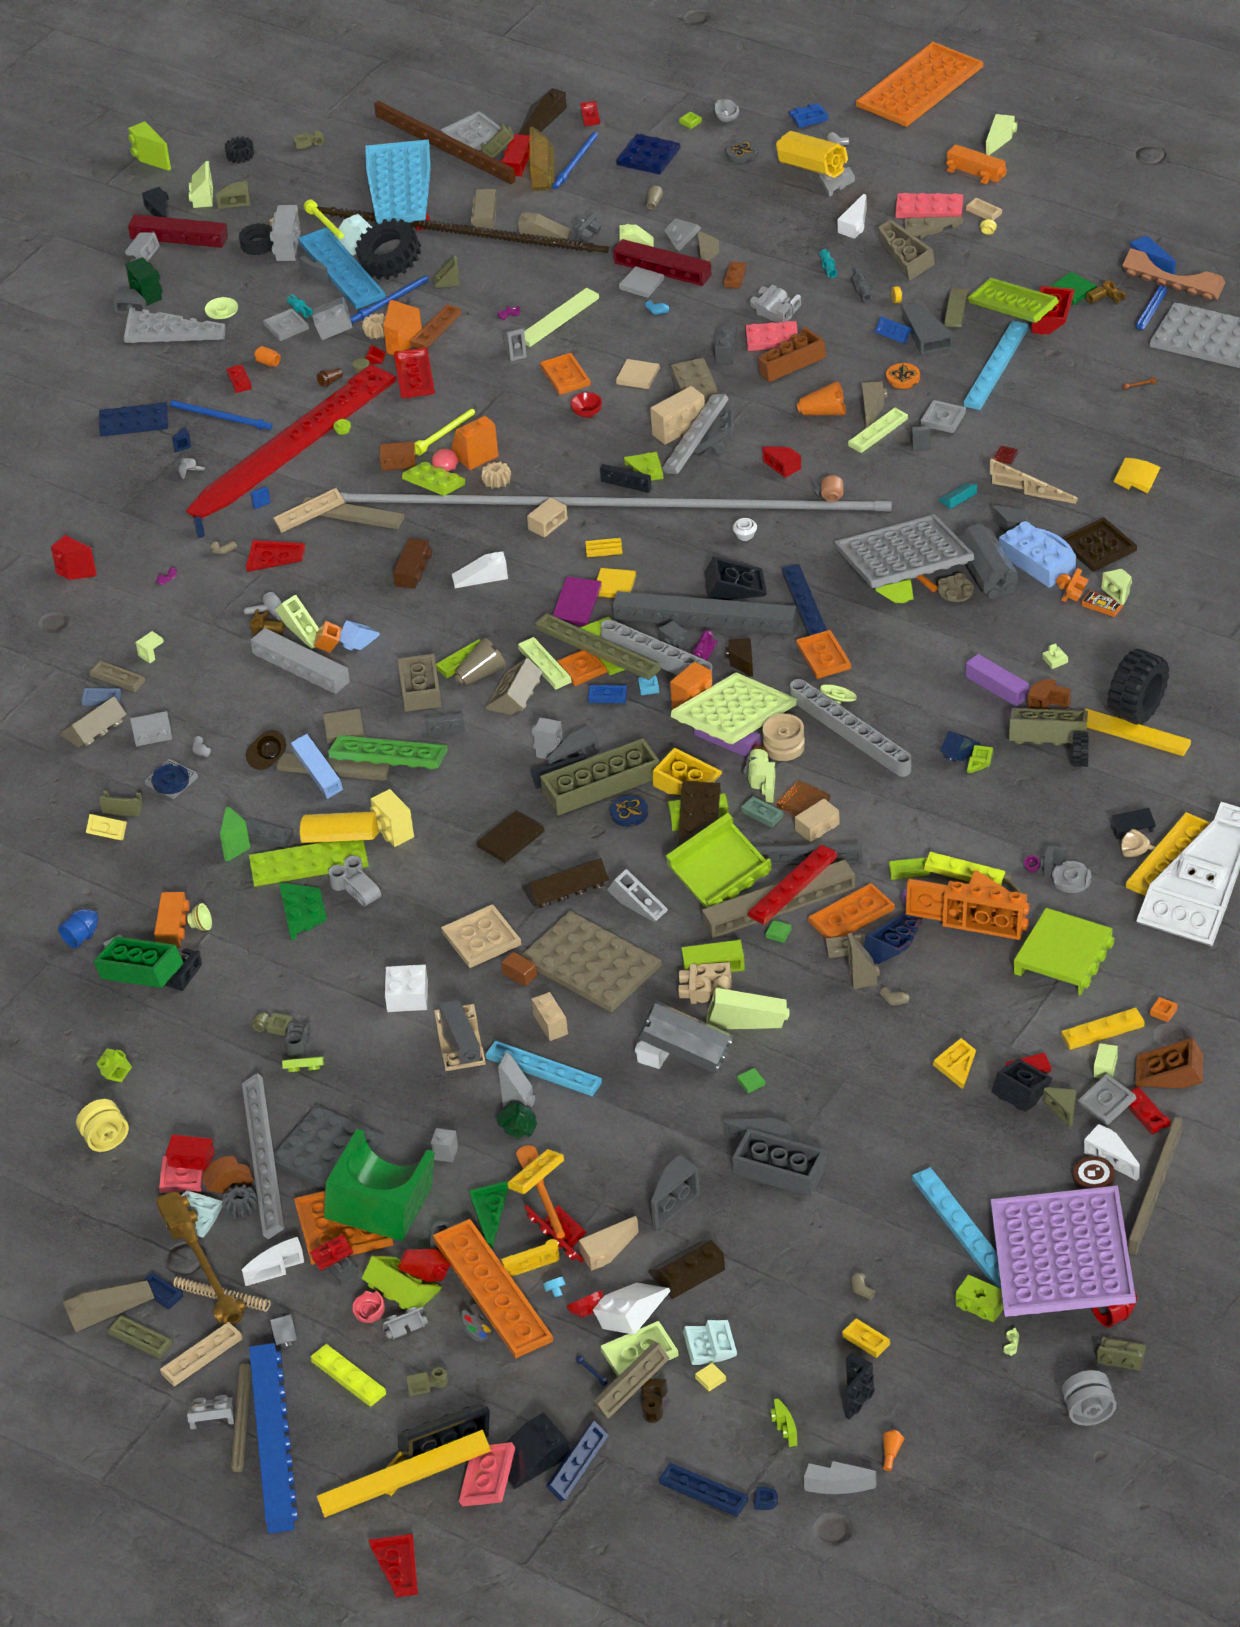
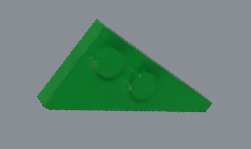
[469,1181,509,1248]

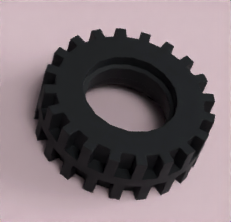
[355,218,421,280]

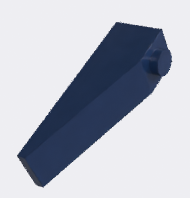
[864,910,923,964]

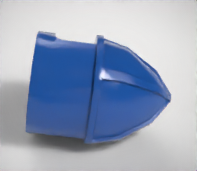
[58,910,98,949]

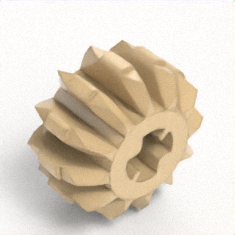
[362,313,386,339]
[481,461,511,489]

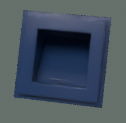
[172,428,191,453]

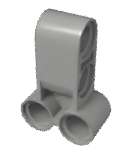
[329,856,381,907]

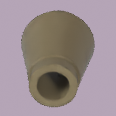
[646,185,663,210]

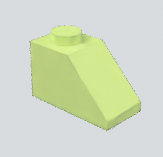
[620,224,654,247]
[1101,569,1132,605]

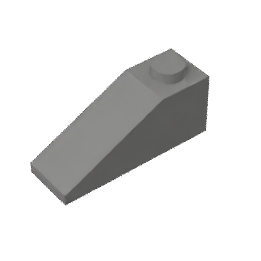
[607,869,668,922]
[498,1053,535,1109]

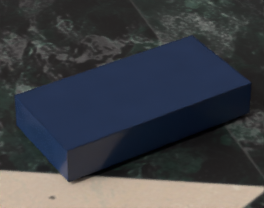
[143,1273,183,1310]

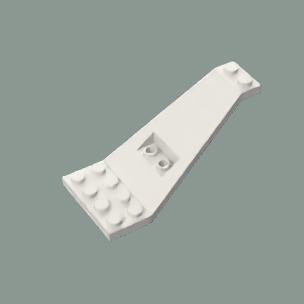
[1137,802,1240,946]

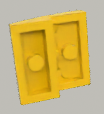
[1113,458,1161,494]

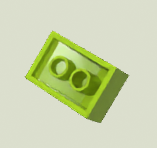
[128,121,171,171]

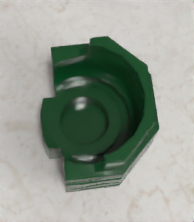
[496,1101,537,1140]

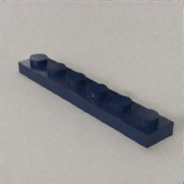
[782,564,827,636]

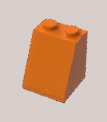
[383,300,422,356]
[451,415,499,470]

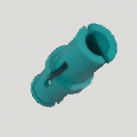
[819,249,838,278]
[287,294,313,318]

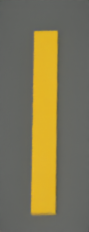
[317,1430,491,1517]

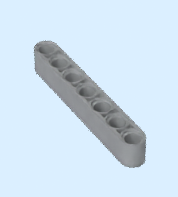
[600,620,712,675]

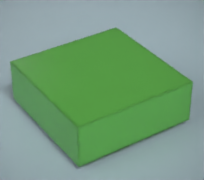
[766,920,792,943]
[737,1068,765,1093]

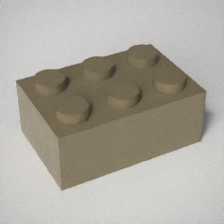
[671,358,717,404]
[398,654,442,712]

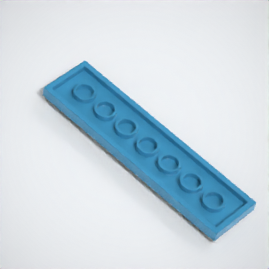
[298,227,386,309]

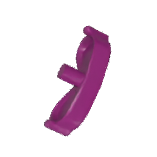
[497,306,520,320]
[155,567,177,585]

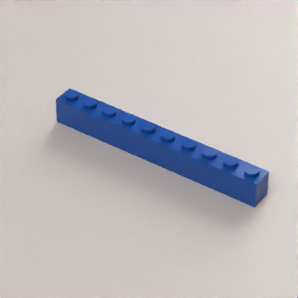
[249,1343,298,1534]

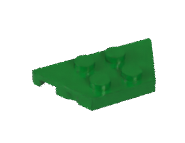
[279,883,327,940]

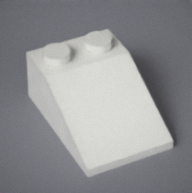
[593,1282,670,1335]

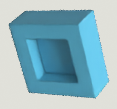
[638,675,659,695]

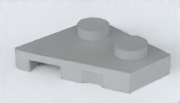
[819,167,855,196]
[664,218,701,251]

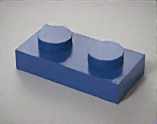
[875,316,912,344]
[588,685,627,704]

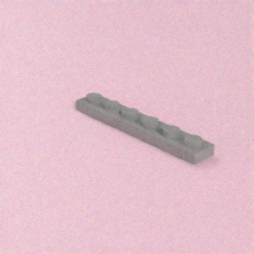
[662,394,729,474]

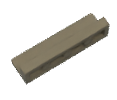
[593,1341,670,1419]

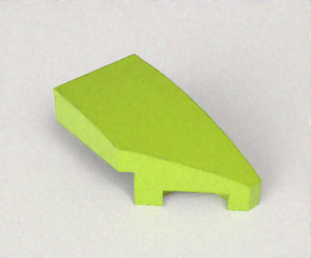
[967,745,994,773]

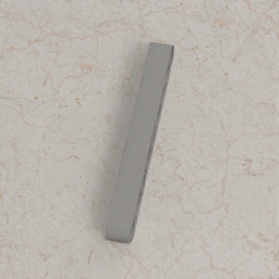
[790,679,912,777]

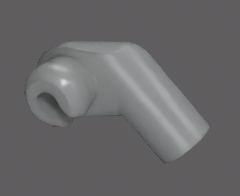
[827,132,849,146]

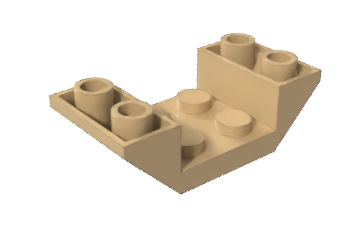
[434,1004,486,1071]

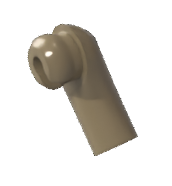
[209,541,237,555]
[880,987,910,1006]

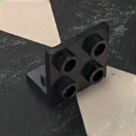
[844,1352,875,1419]

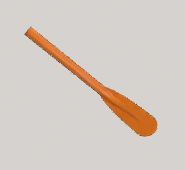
[516,1145,565,1238]

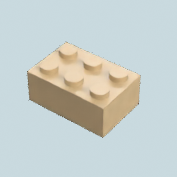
[650,386,705,445]

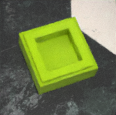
[679,112,702,129]

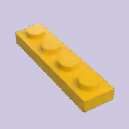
[1061,1008,1145,1050]

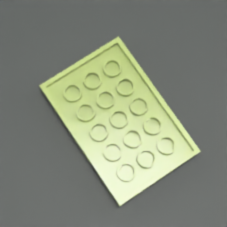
[671,672,797,744]

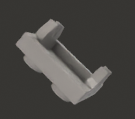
[187,1395,235,1429]

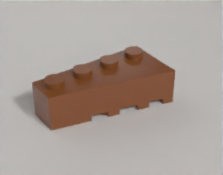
[758,327,826,382]

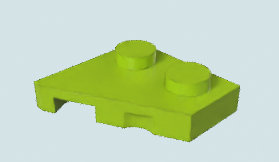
[624,452,664,481]

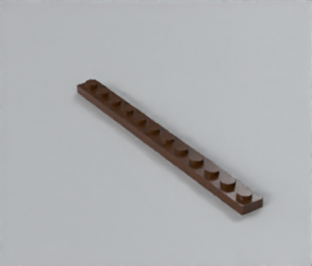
[374,101,515,184]

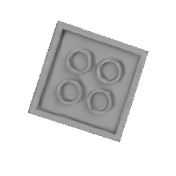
[441,111,501,151]

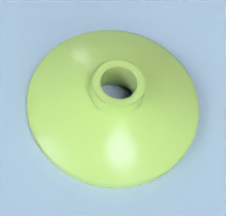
[205,297,238,319]
[820,685,857,705]

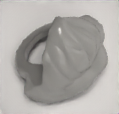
[178,458,205,479]

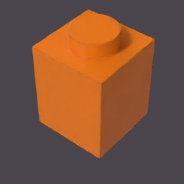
[314,621,342,653]

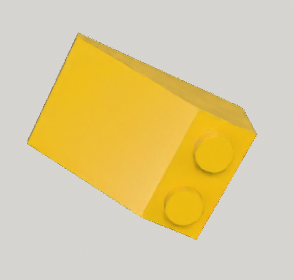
[653,748,722,795]

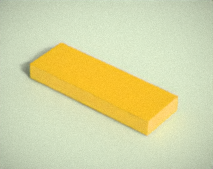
[507,1149,564,1194]

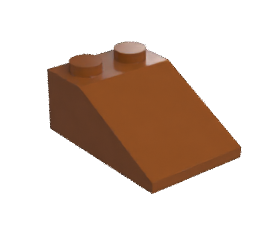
[1135,1038,1203,1089]

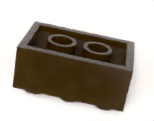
[648,1240,725,1299]

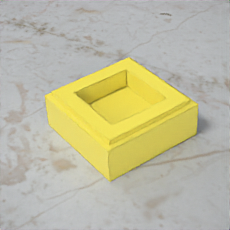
[695,1363,726,1391]

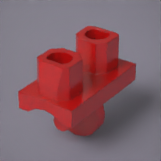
[310,1234,353,1271]

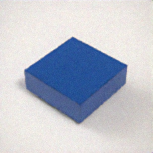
[250,487,271,509]

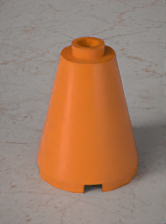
[797,381,846,416]

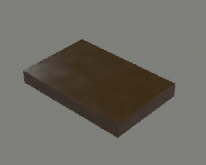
[477,811,545,863]

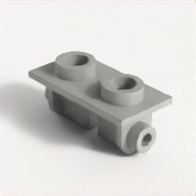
[382,1307,428,1340]

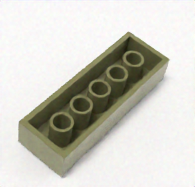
[540,738,660,816]

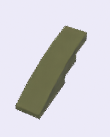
[945,289,969,327]

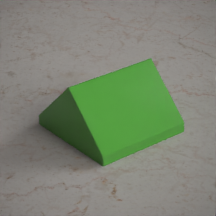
[220,807,250,861]

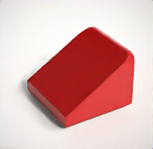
[364,345,386,364]

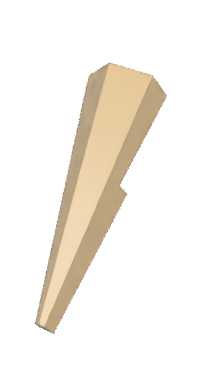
[990,459,1078,504]

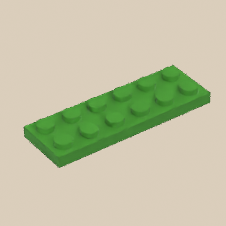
[328,735,447,769]

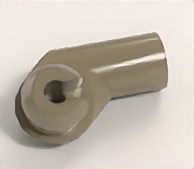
[851,1272,875,1300]

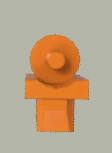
[1056,568,1088,602]

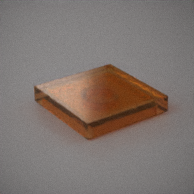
[777,780,830,816]

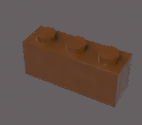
[393,538,432,589]

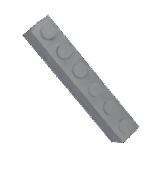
[250,628,350,694]

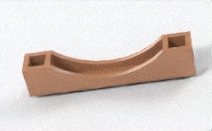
[1122,248,1225,300]

